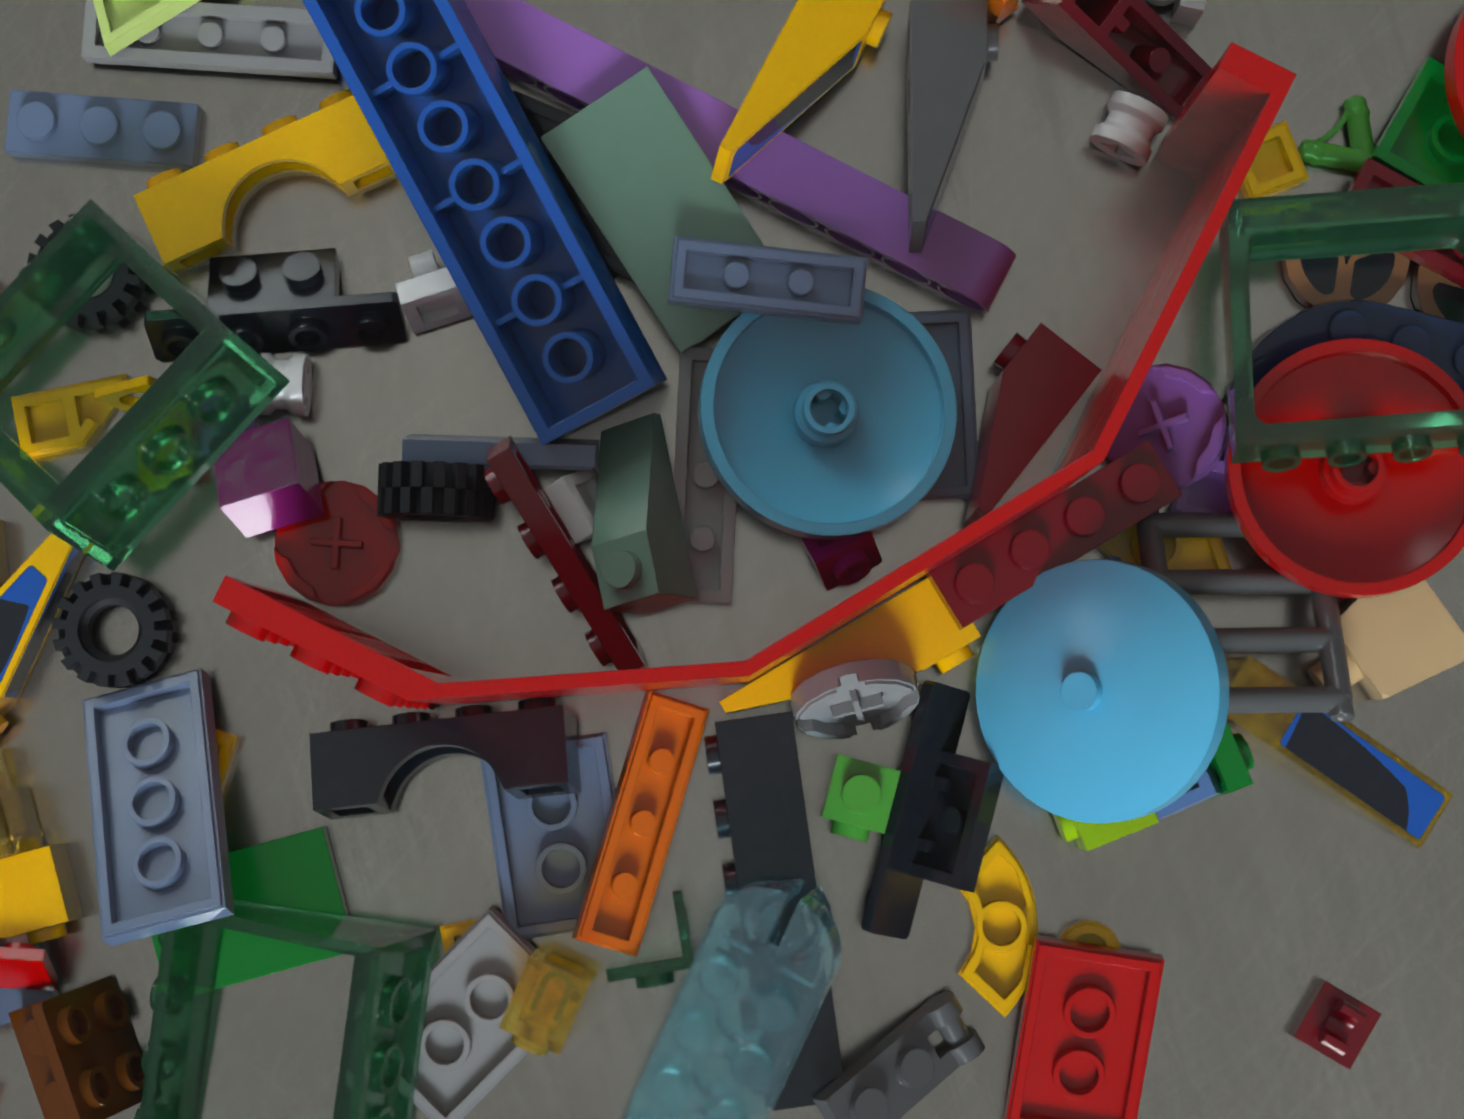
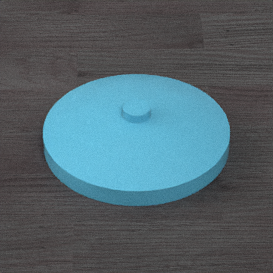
[698,289,957,540]
[975,559,1229,824]

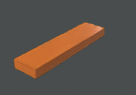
[572,691,709,957]

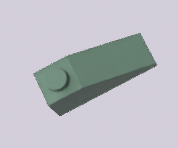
[592,413,698,614]

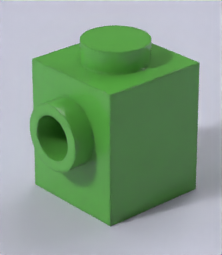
[819,753,901,842]

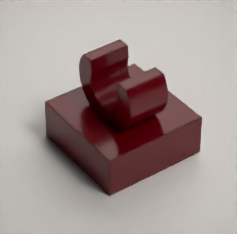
[1289,979,1381,1070]

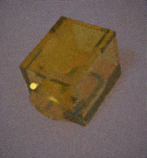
[499,945,599,1056]

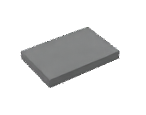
[356,905,583,1119]

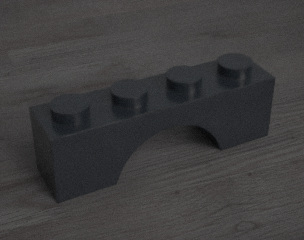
[309,698,581,820]

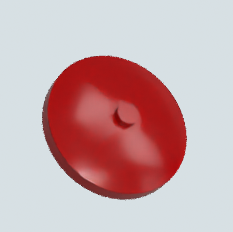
[1224,338,1464,599]

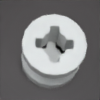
[1089,90,1169,166]
[251,353,312,416]

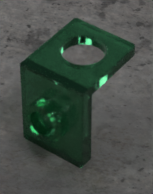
[606,887,696,988]

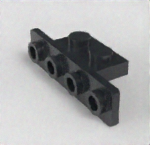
[144,248,407,361]
[861,680,1004,939]

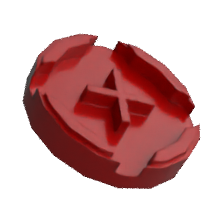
[274,481,402,607]

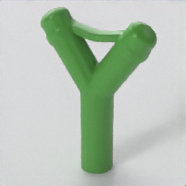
[1298,95,1375,173]

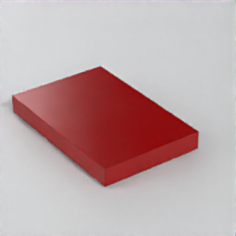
[1003,935,1165,1119]

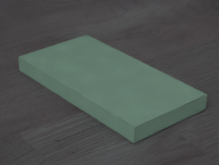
[540,66,764,354]

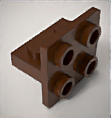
[8,976,154,1119]

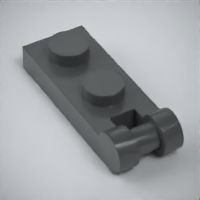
[813,991,985,1119]

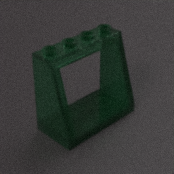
[0,198,290,571]
[134,900,437,1119]

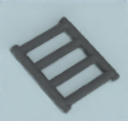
[1136,510,1355,722]

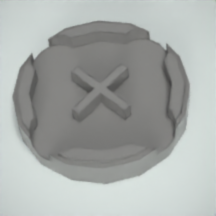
[790,659,920,739]

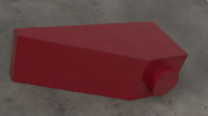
[1021,0,1212,122]
[965,323,1101,525]

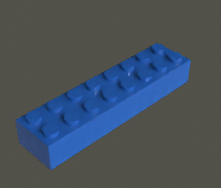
[302,0,668,445]

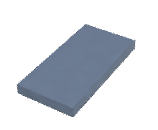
[82,668,235,946]

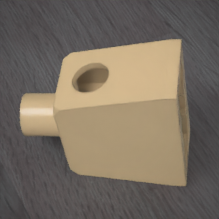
[1308,580,1464,700]

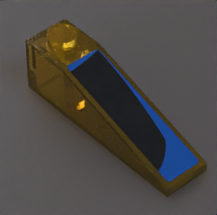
[1226,655,1453,849]

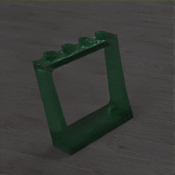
[1219,182,1464,472]

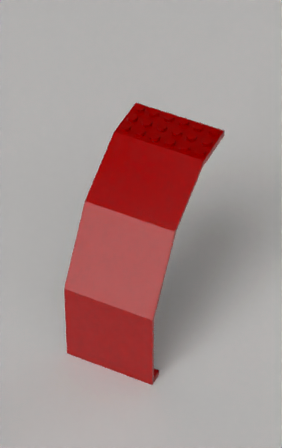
[212,42,1297,710]

